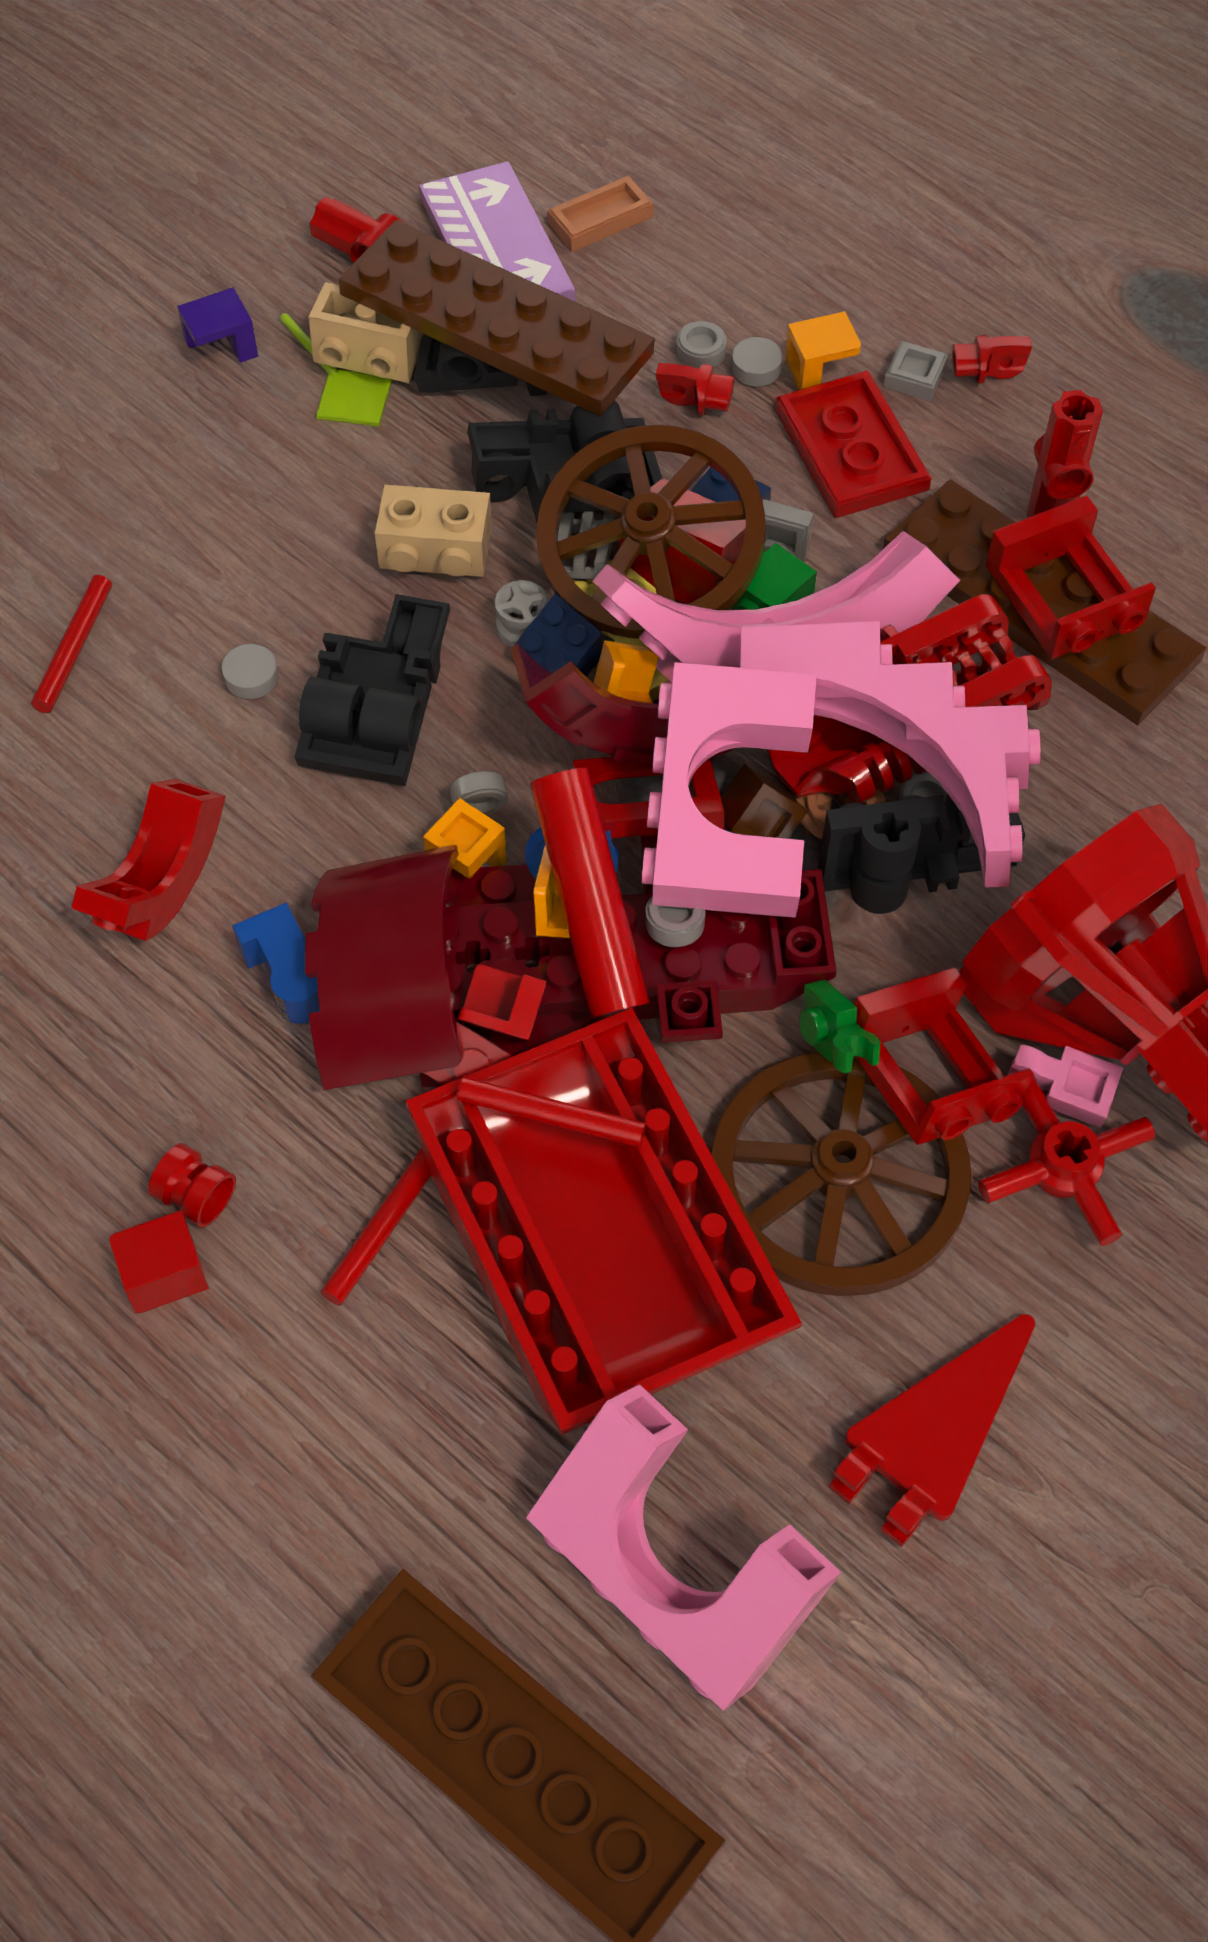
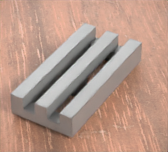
[558,511,615,580]

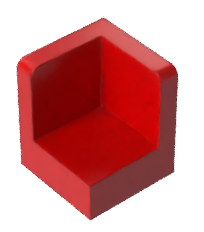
[458,964,547,1042]
[109,1210,209,1314]

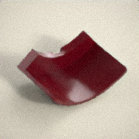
[510,643,737,766]
[305,845,463,1090]

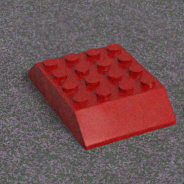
[406,1008,802,1435]

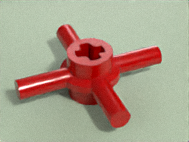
[978,1077,1155,1246]

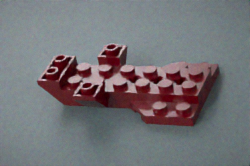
[420,834,837,1088]

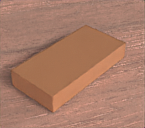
[547,175,654,252]

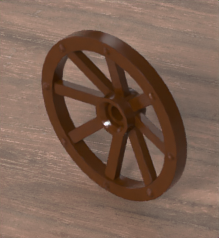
[536,425,766,639]
[712,1052,971,1296]

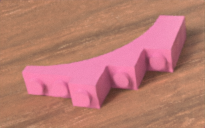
[593,531,960,684]
[740,621,1041,888]

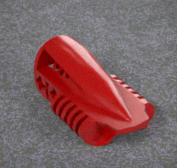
[766,594,1052,803]

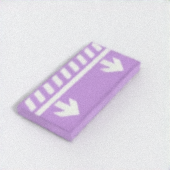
[419,161,576,302]

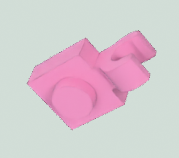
[1007,1045,1124,1128]

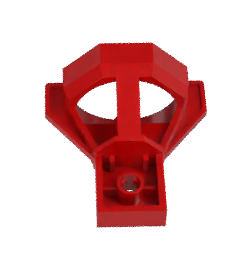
[958,803,1208,1143]

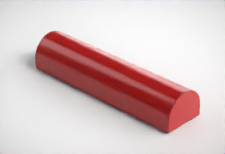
[530,768,650,1018]

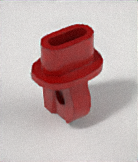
[952,334,1032,384]
[656,363,735,416]

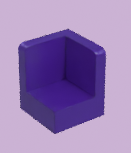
[177,287,259,363]

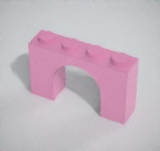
[642,662,817,918]
[526,1384,842,1711]

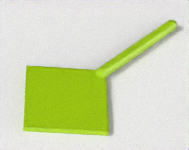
[280,313,393,427]

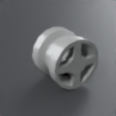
[494,580,548,648]

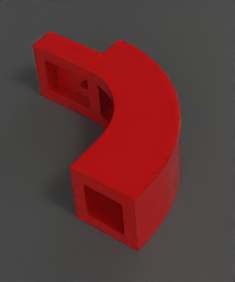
[71,778,226,941]

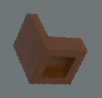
[721,763,808,839]

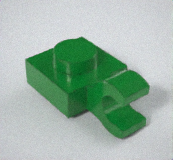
[799,979,880,1074]

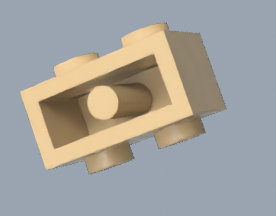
[309,282,423,383]
[375,484,492,577]

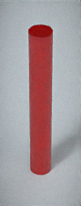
[31,575,112,713]
[457,1077,646,1147]
[320,1147,432,1306]

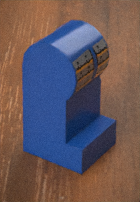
[232,902,320,1024]

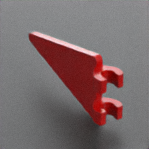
[829,1314,1036,1547]

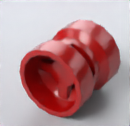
[148,1143,236,1228]

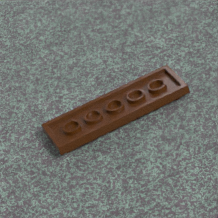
[339,220,655,417]
[883,479,1206,726]
[311,1569,725,1942]

